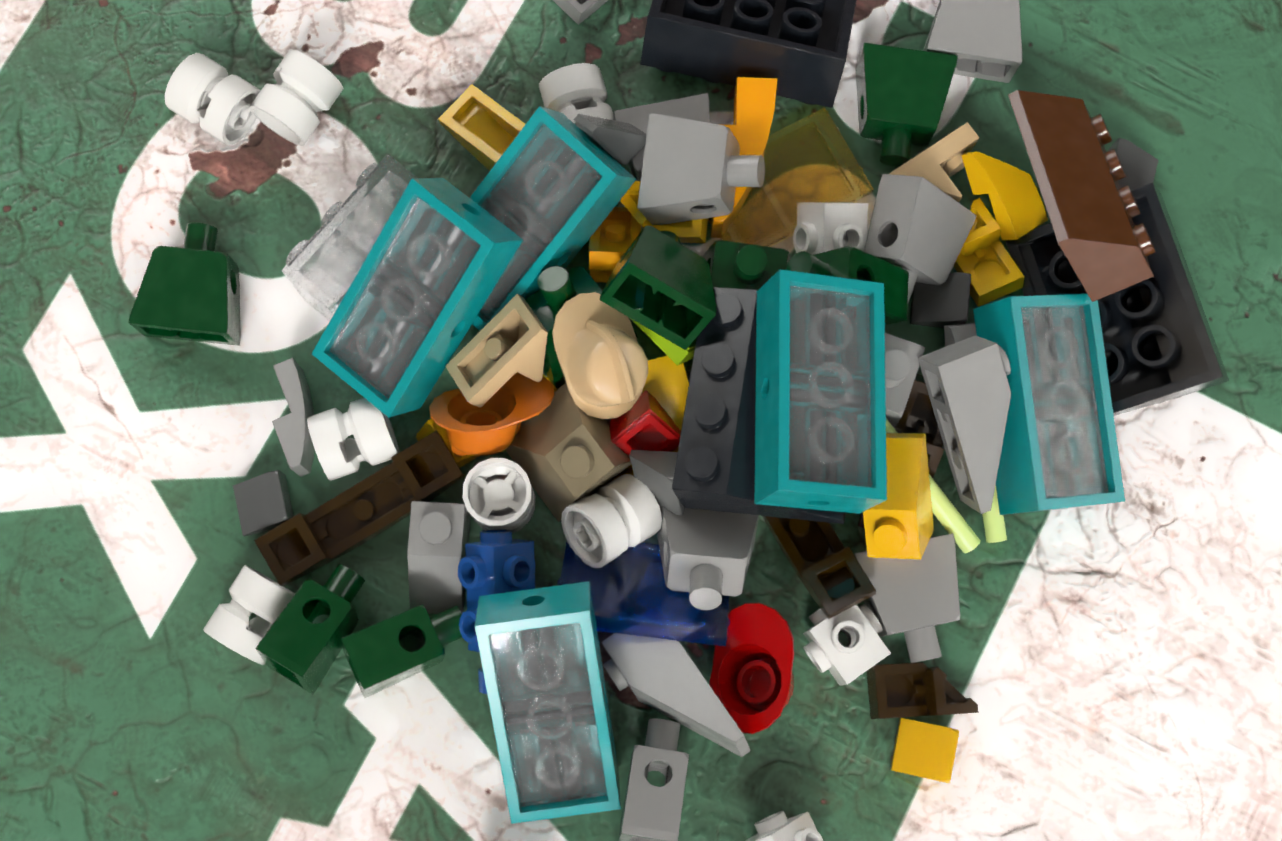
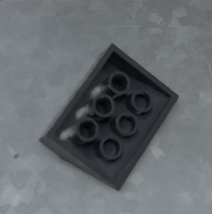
[640,0,857,108]
[1005,183,1229,416]
[672,287,846,524]

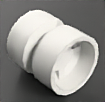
[249,50,344,146]
[165,53,260,145]
[539,63,615,124]
[307,398,400,481]
[462,458,535,533]
[561,474,662,568]
[203,565,295,665]

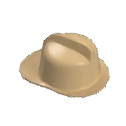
[552,292,648,420]

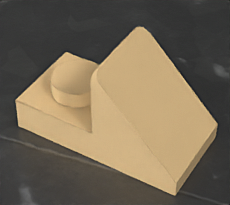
[889,122,980,202]
[445,294,548,408]

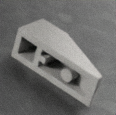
[918,335,1011,514]
[601,607,750,757]

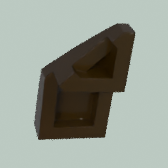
[867,662,979,719]

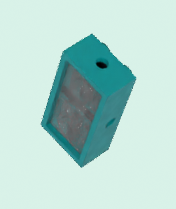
[470,106,637,331]
[311,178,523,418]
[754,269,887,514]
[973,294,1125,515]
[475,581,621,824]

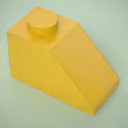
[863,433,934,559]

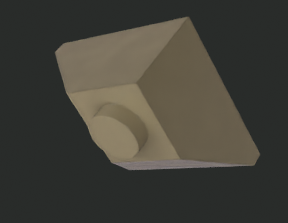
[505,383,631,522]

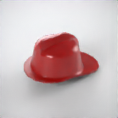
[709,603,794,734]

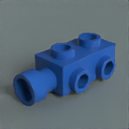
[458,529,535,694]

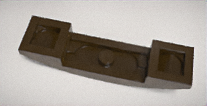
[254,430,464,586]
[762,516,876,619]

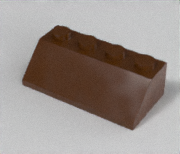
[1008,90,1156,302]

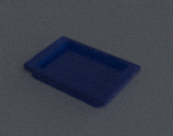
[557,541,730,646]

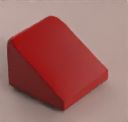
[610,390,681,457]

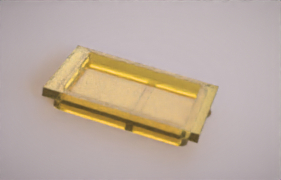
[708,107,874,247]

